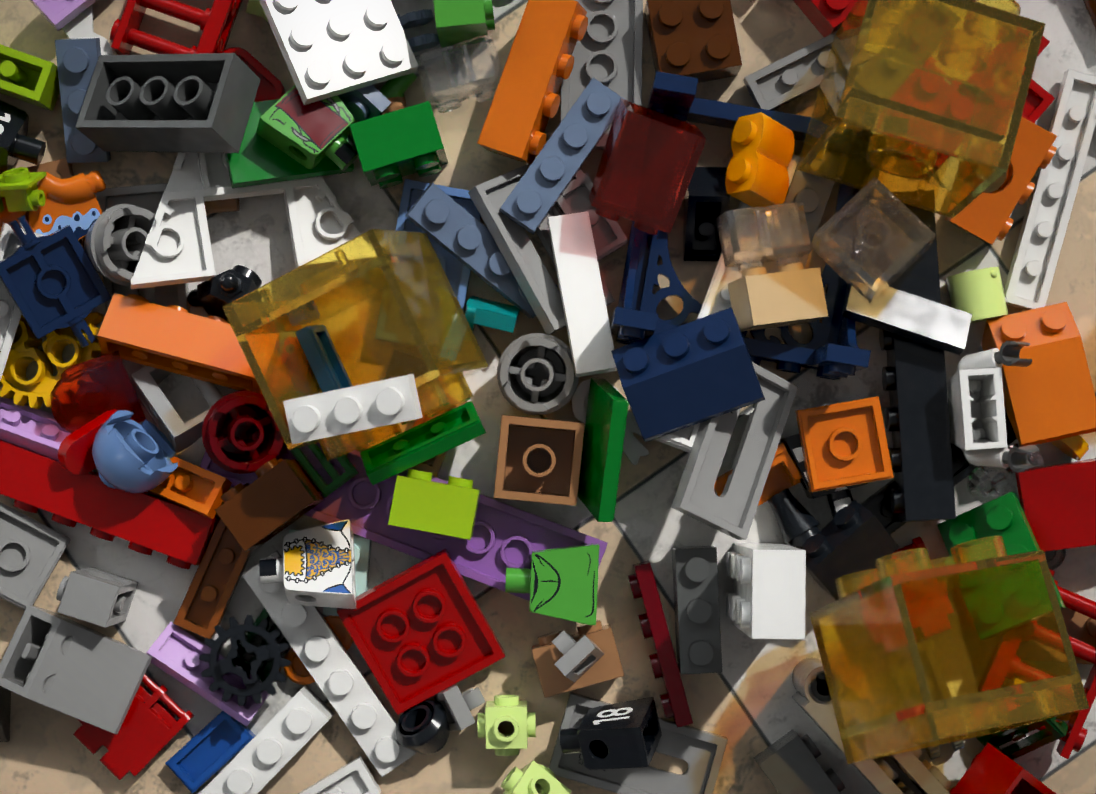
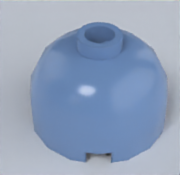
[92,410,178,493]

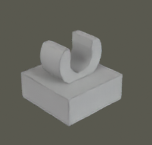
[551,630,604,682]
[434,685,485,731]

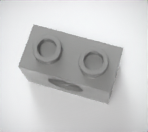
[56,567,138,628]

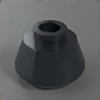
[396,700,450,754]

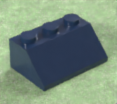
[611,307,765,442]

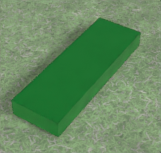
[360,401,486,485]

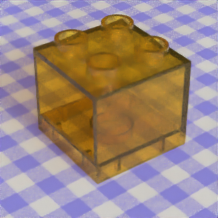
[797,0,1045,218]
[223,229,489,461]
[810,535,1089,764]

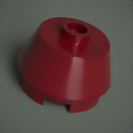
[202,391,285,474]

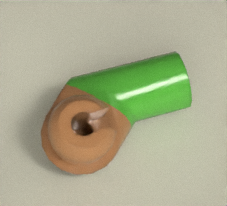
[380,73,417,114]

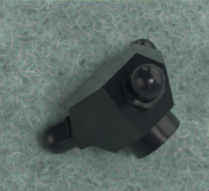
[187,265,271,334]

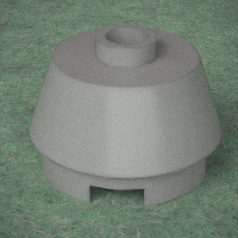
[84,204,155,286]
[497,333,579,415]

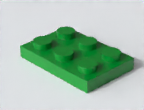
[937,492,1066,640]

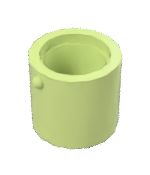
[946,267,1008,323]

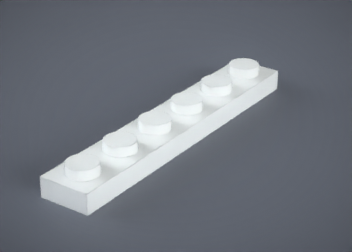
[1004,69,1096,310]
[242,550,416,777]

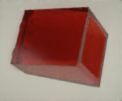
[589,98,707,235]

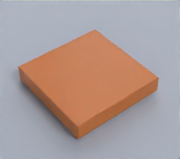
[795,396,894,492]

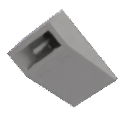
[0,604,152,734]

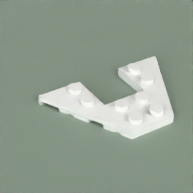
[130,152,379,289]

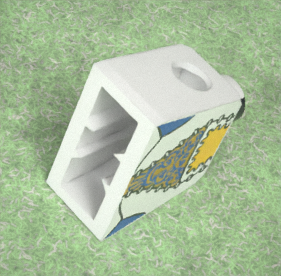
[259,520,357,609]

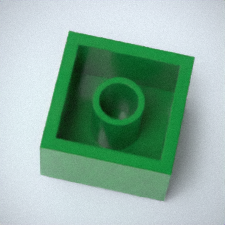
[349,101,448,189]

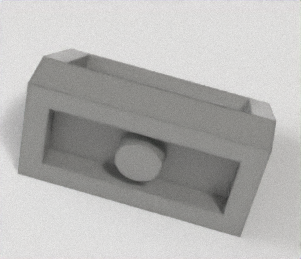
[130,366,223,454]

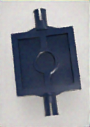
[0,215,111,348]

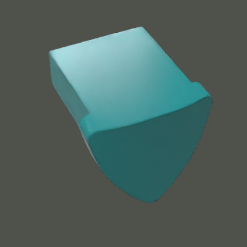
[458,296,520,345]

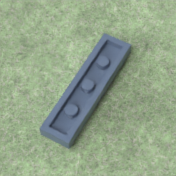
[500,78,627,235]
[405,183,558,318]

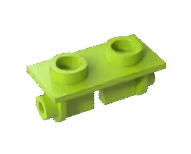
[0,167,47,212]

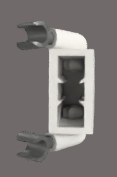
[947,341,1040,473]

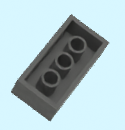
[75,53,261,153]

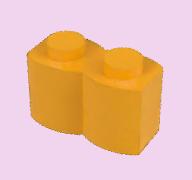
[725,112,795,211]

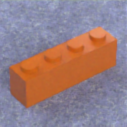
[477,0,588,165]
[97,293,275,394]

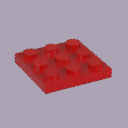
[336,548,505,715]

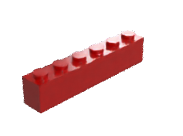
[0,440,220,569]

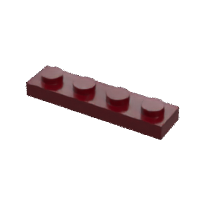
[628,561,693,728]

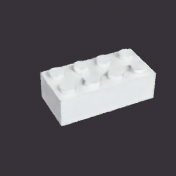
[726,543,806,640]

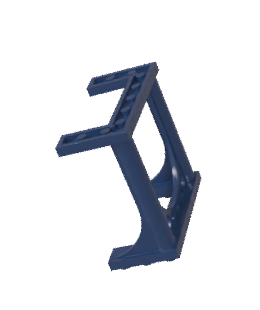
[610,71,910,380]

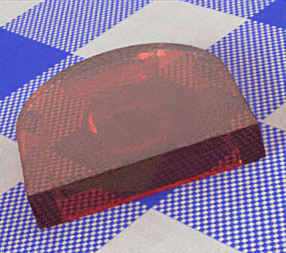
[50,350,146,433]

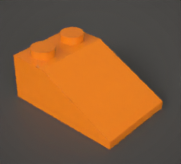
[981,302,1096,447]

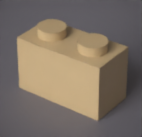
[728,263,828,332]

